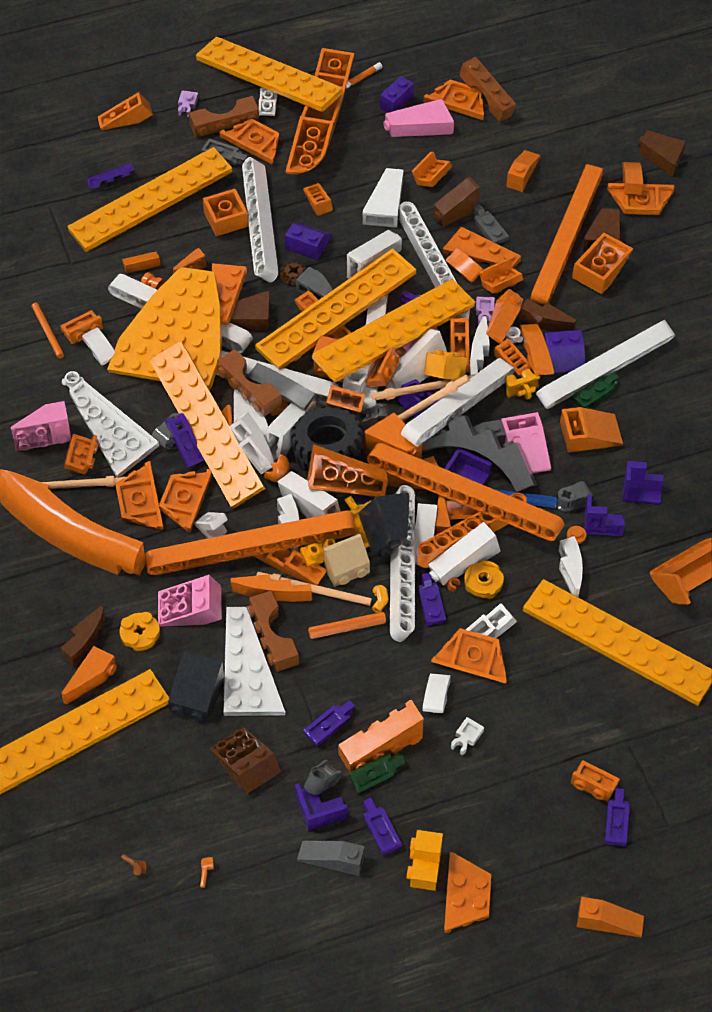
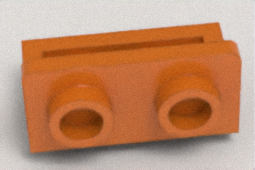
[412,152,452,187]
[480,258,523,294]
[60,310,103,344]
[366,348,400,387]
[64,434,99,475]
[571,760,620,802]

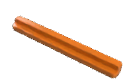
[308,612,386,639]

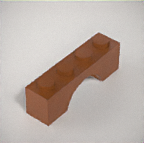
[459,57,516,123]
[189,96,259,138]
[217,349,282,417]
[247,590,299,672]

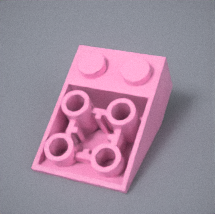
[11,401,71,451]
[501,412,551,473]
[158,575,222,626]

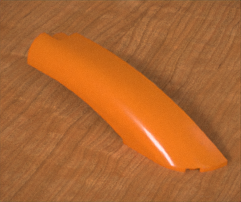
[286,48,354,174]
[0,469,146,575]

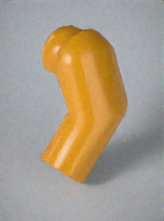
[372,585,389,613]

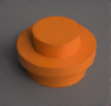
[567,526,586,544]

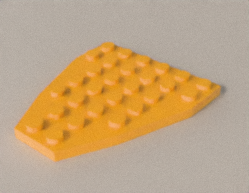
[108,267,222,390]

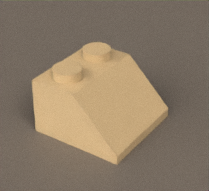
[324,534,370,587]

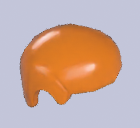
[264,454,290,482]

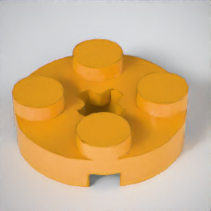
[464,560,504,599]
[120,612,160,651]

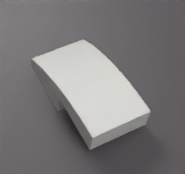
[258,88,277,116]
[82,327,115,366]
[423,674,450,713]

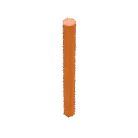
[32,303,64,359]

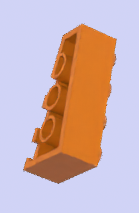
[307,444,388,497]
[338,700,424,772]

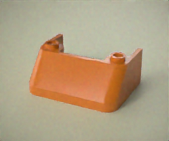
[650,538,712,605]

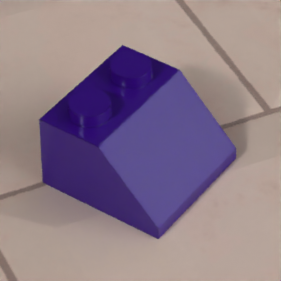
[285,223,332,260]
[544,330,585,375]

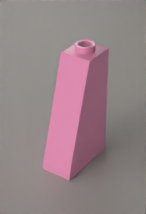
[383,99,454,137]

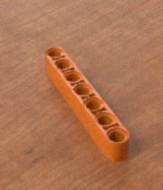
[417,493,527,568]

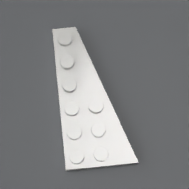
[69,380,159,477]
[224,607,285,716]

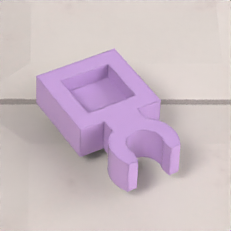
[178,90,198,117]
[476,297,495,325]

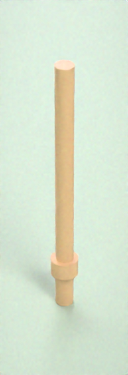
[398,374,470,421]
[371,375,473,400]
[42,476,126,489]
[256,572,372,606]

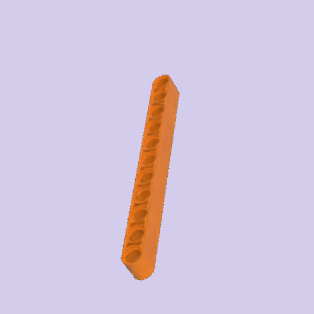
[530,164,604,306]
[367,443,564,541]
[145,511,356,575]

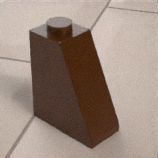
[638,130,686,176]
[433,177,480,227]
[583,209,620,251]
[229,291,270,331]

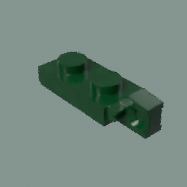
[572,373,619,409]
[348,753,406,793]

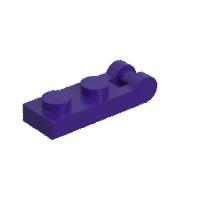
[165,413,205,468]

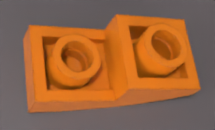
[445,248,483,283]

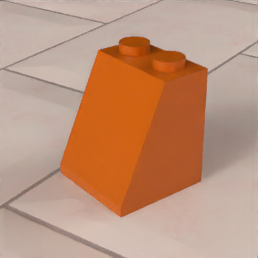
[364,413,422,459]

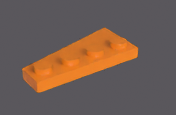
[443,227,521,269]
[212,263,247,325]

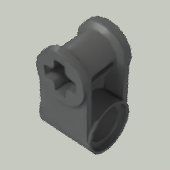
[355,403,390,434]
[152,413,182,449]
[556,481,594,513]
[304,759,343,795]

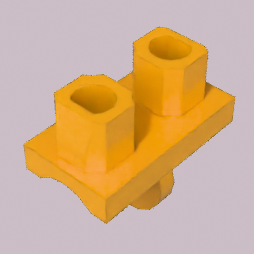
[505,369,540,400]
[300,538,335,567]

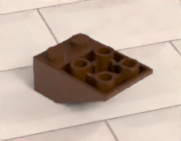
[210,727,281,794]

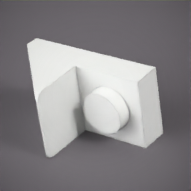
[194,512,228,538]

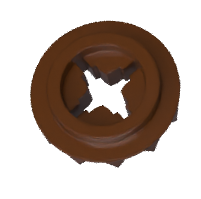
[280,261,306,285]

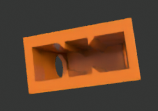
[326,385,365,414]

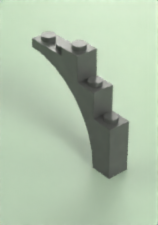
[422,414,537,492]

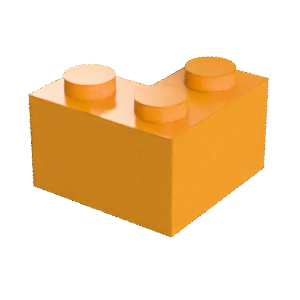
[424,350,467,380]
[407,830,443,891]

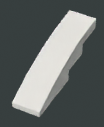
[469,316,490,376]

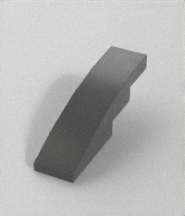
[247,363,316,411]

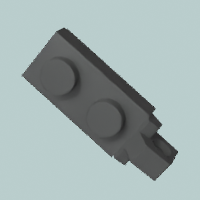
[201,138,248,166]
[473,204,509,244]

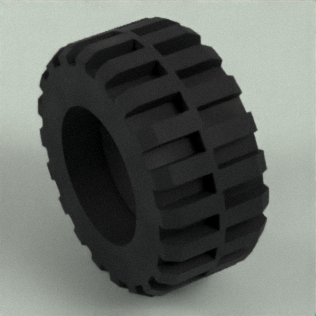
[291,406,365,471]

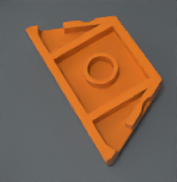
[423,79,484,120]
[219,119,279,164]
[607,183,674,215]
[115,461,163,530]
[159,469,213,532]
[431,628,507,683]
[444,852,491,933]

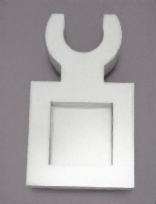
[451,717,484,755]

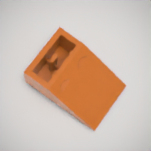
[560,407,623,453]

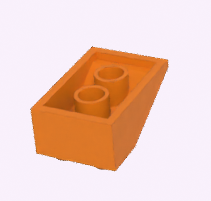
[572,232,633,294]

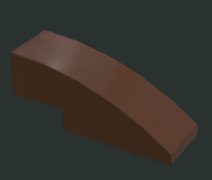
[518,299,577,332]
[61,606,105,667]

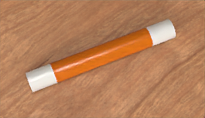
[346,62,382,89]

